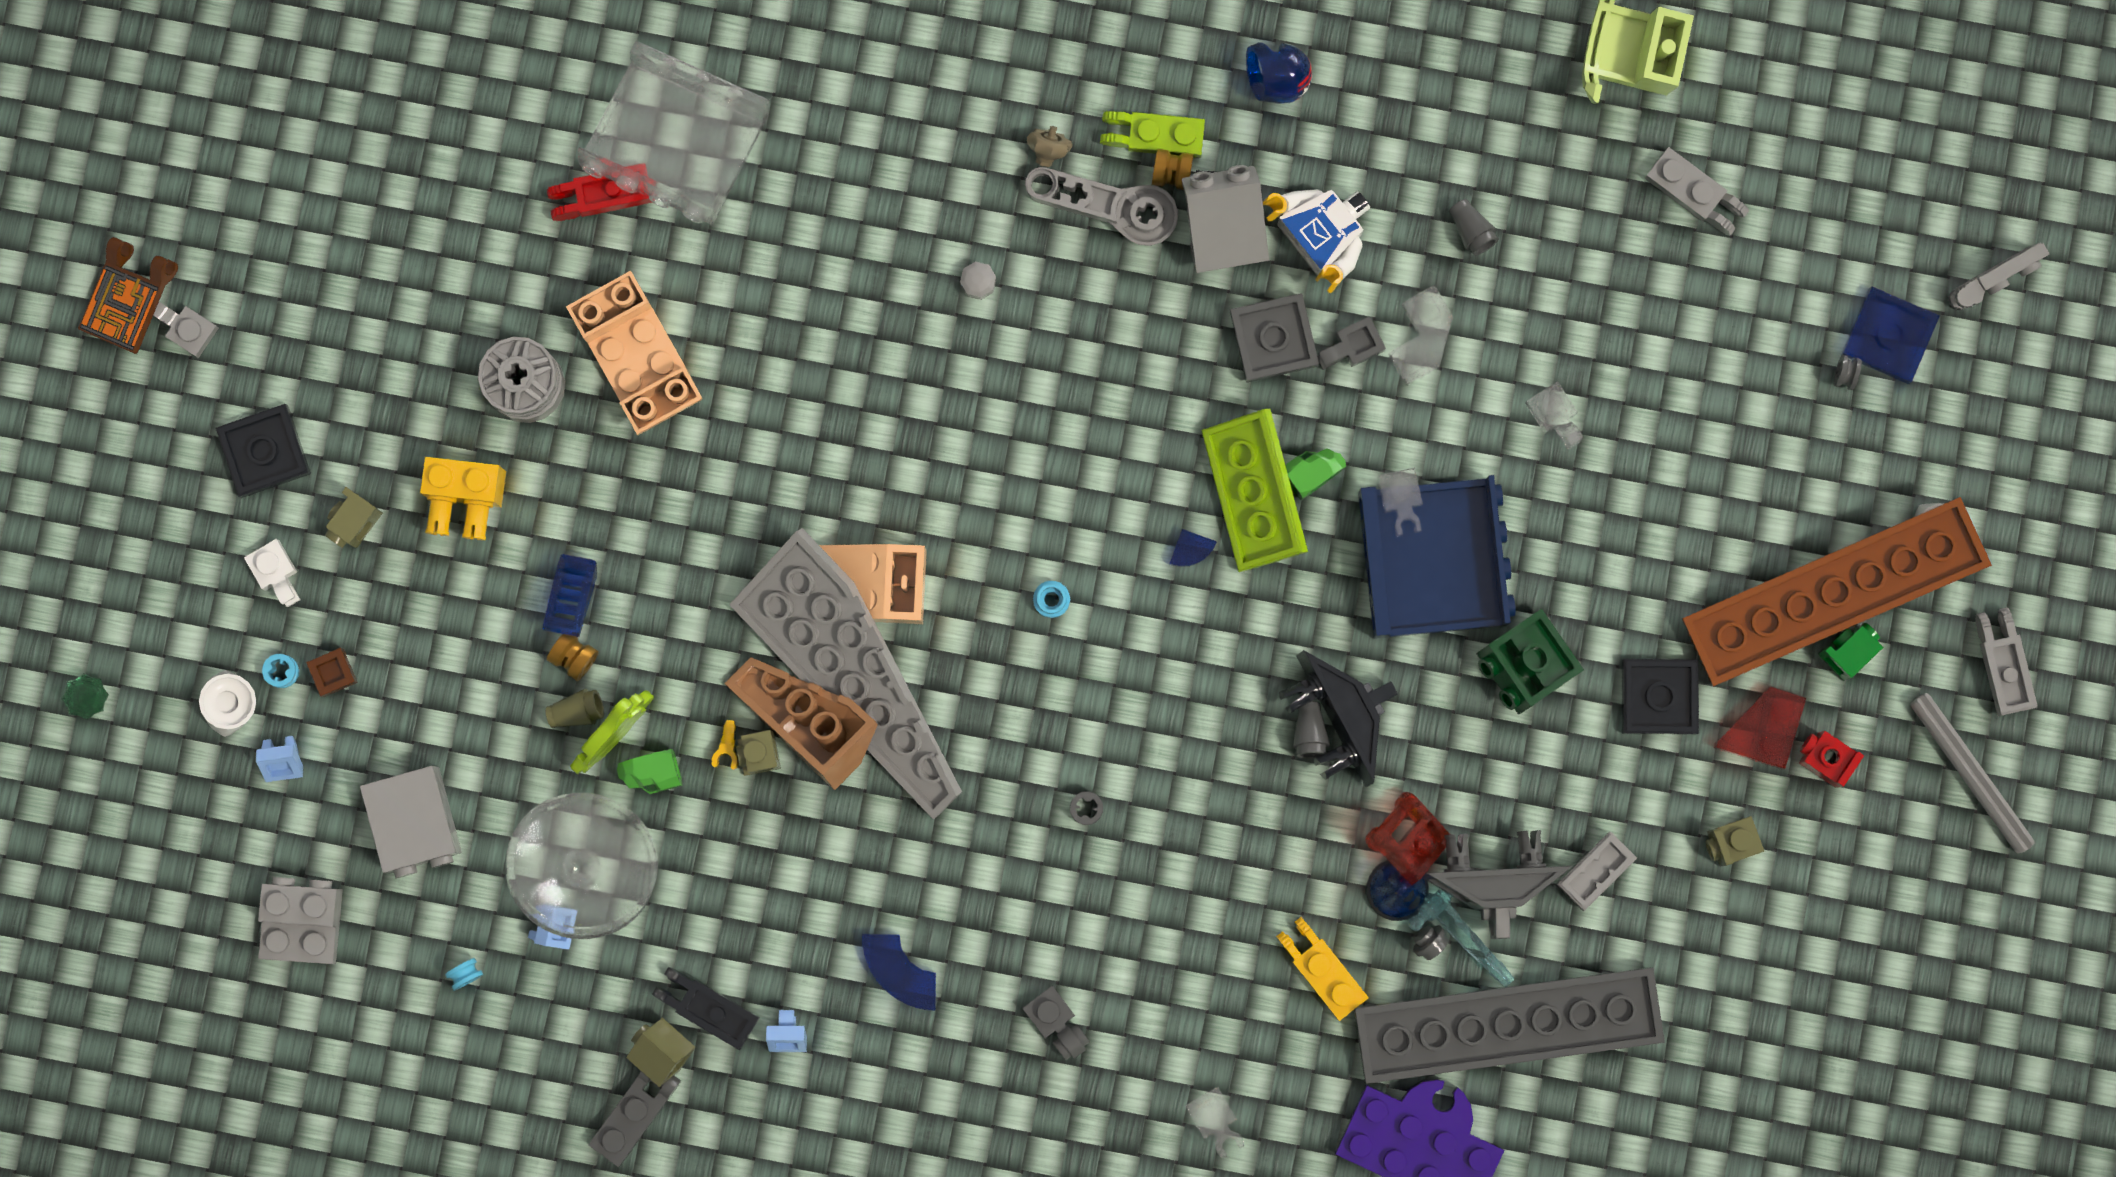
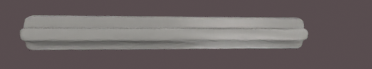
[1910,693,2035,853]

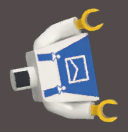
[1262,189,1370,293]

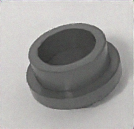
[1413,925,1449,960]

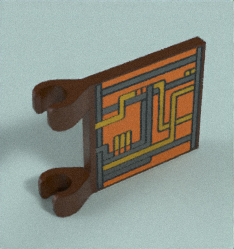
[78,237,178,354]

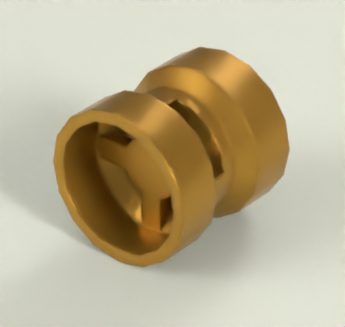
[1152,148,1194,190]
[547,630,599,681]

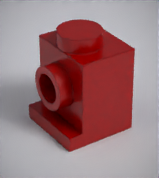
[1799,731,1864,788]

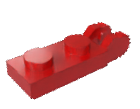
[546,164,654,221]

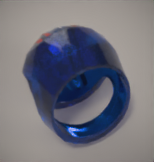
[1246,42,1313,104]

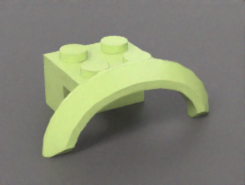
[1582,0,1694,104]

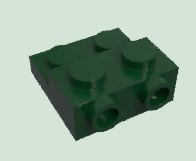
[1476,609,1584,715]

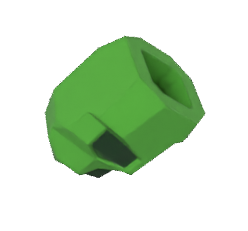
[1285,448,1346,500]
[617,749,683,794]

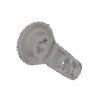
[1025,167,1178,246]

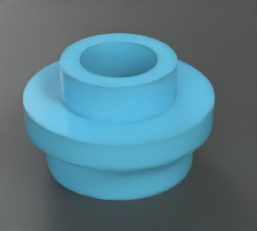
[1033,581,1070,618]

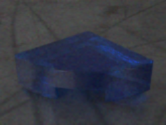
[1169,529,1217,567]

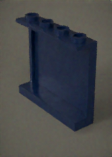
[1358,475,1516,639]

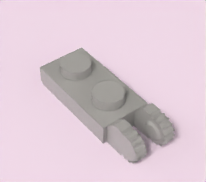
[1645,147,1749,236]
[1947,242,2050,310]
[1975,607,2037,716]

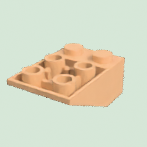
[819,544,926,624]

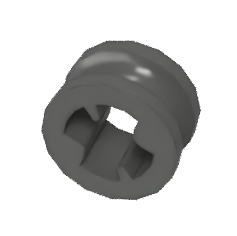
[1833,354,1862,390]
[1070,791,1103,825]

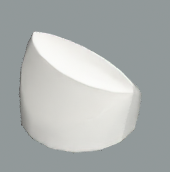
[199,670,256,737]

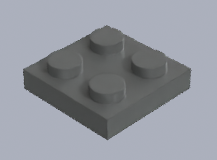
[1230,293,1319,383]

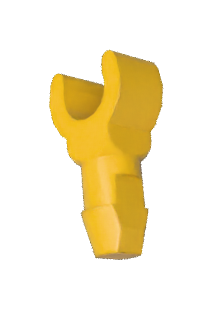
[712,720,739,770]

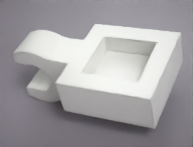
[244,539,300,607]

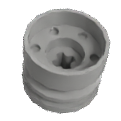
[478,337,565,423]

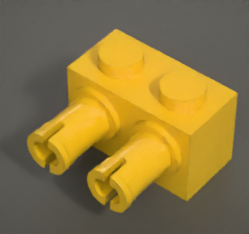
[420,457,506,541]

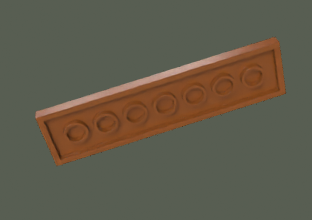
[1682,497,1992,687]

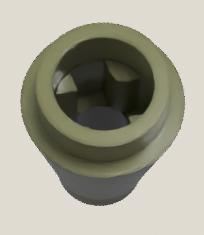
[545,688,604,728]

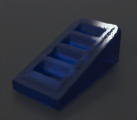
[543,554,597,637]

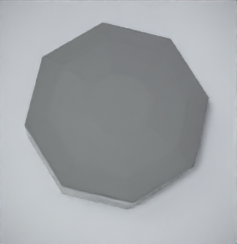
[960,262,997,300]

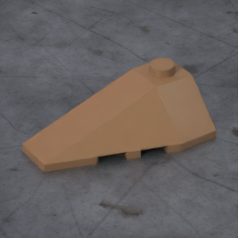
[724,657,878,790]

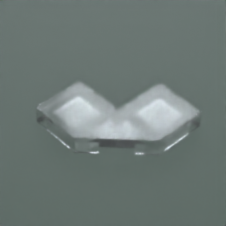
[1388,285,1453,386]

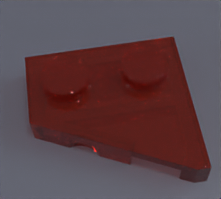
[1714,687,1806,770]

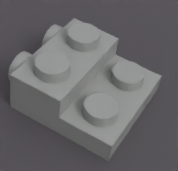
[258,877,343,964]

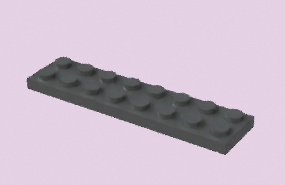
[1354,967,1665,1084]

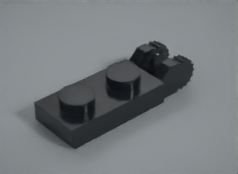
[652,967,760,1050]

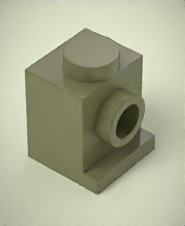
[325,487,383,548]
[736,730,781,776]

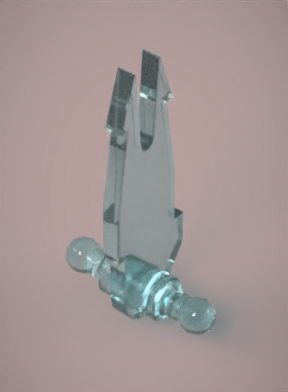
[1409,890,1515,987]

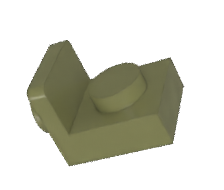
[1705,816,1764,867]

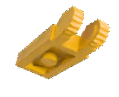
[1276,917,1369,1021]

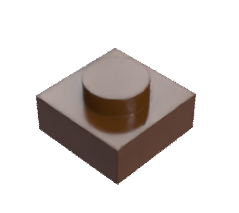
[306,648,358,697]

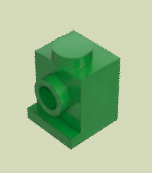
[1818,622,1884,681]

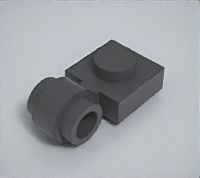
[1023,986,1090,1060]

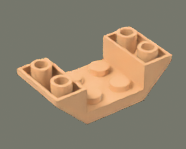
[566,271,703,435]

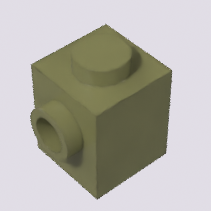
[626,1018,696,1087]

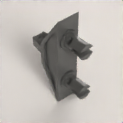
[1418,830,1573,939]

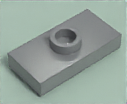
[1556,831,1637,911]

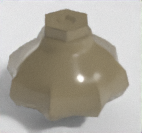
[1027,126,1072,167]

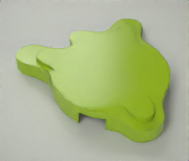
[570,690,654,774]

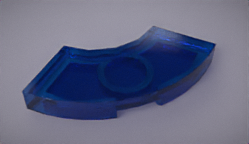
[862,934,936,1011]

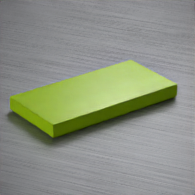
[1201,409,1308,572]

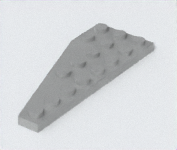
[729,528,962,820]

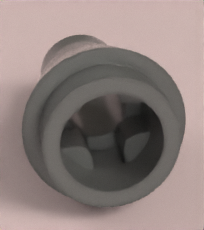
[1449,199,1499,256]
[1293,702,1330,759]

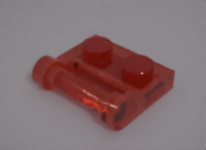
[1365,792,1451,885]

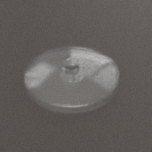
[505,793,658,939]

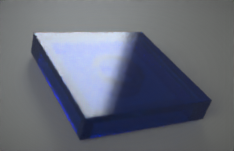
[1841,287,1940,384]

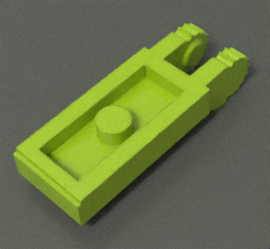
[1100,111,1205,158]

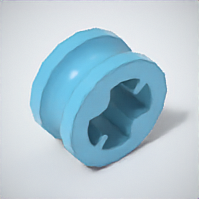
[262,654,299,688]
[445,958,484,991]

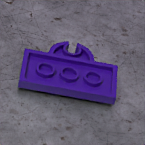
[1335,1079,1505,1177]

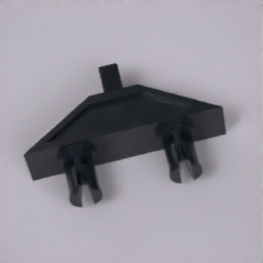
[1279,650,1398,787]

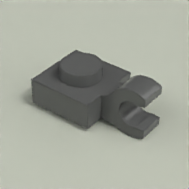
[1317,316,1386,370]

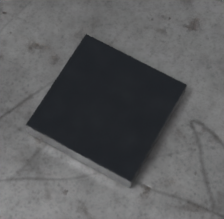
[216,404,311,498]
[1622,659,1699,735]

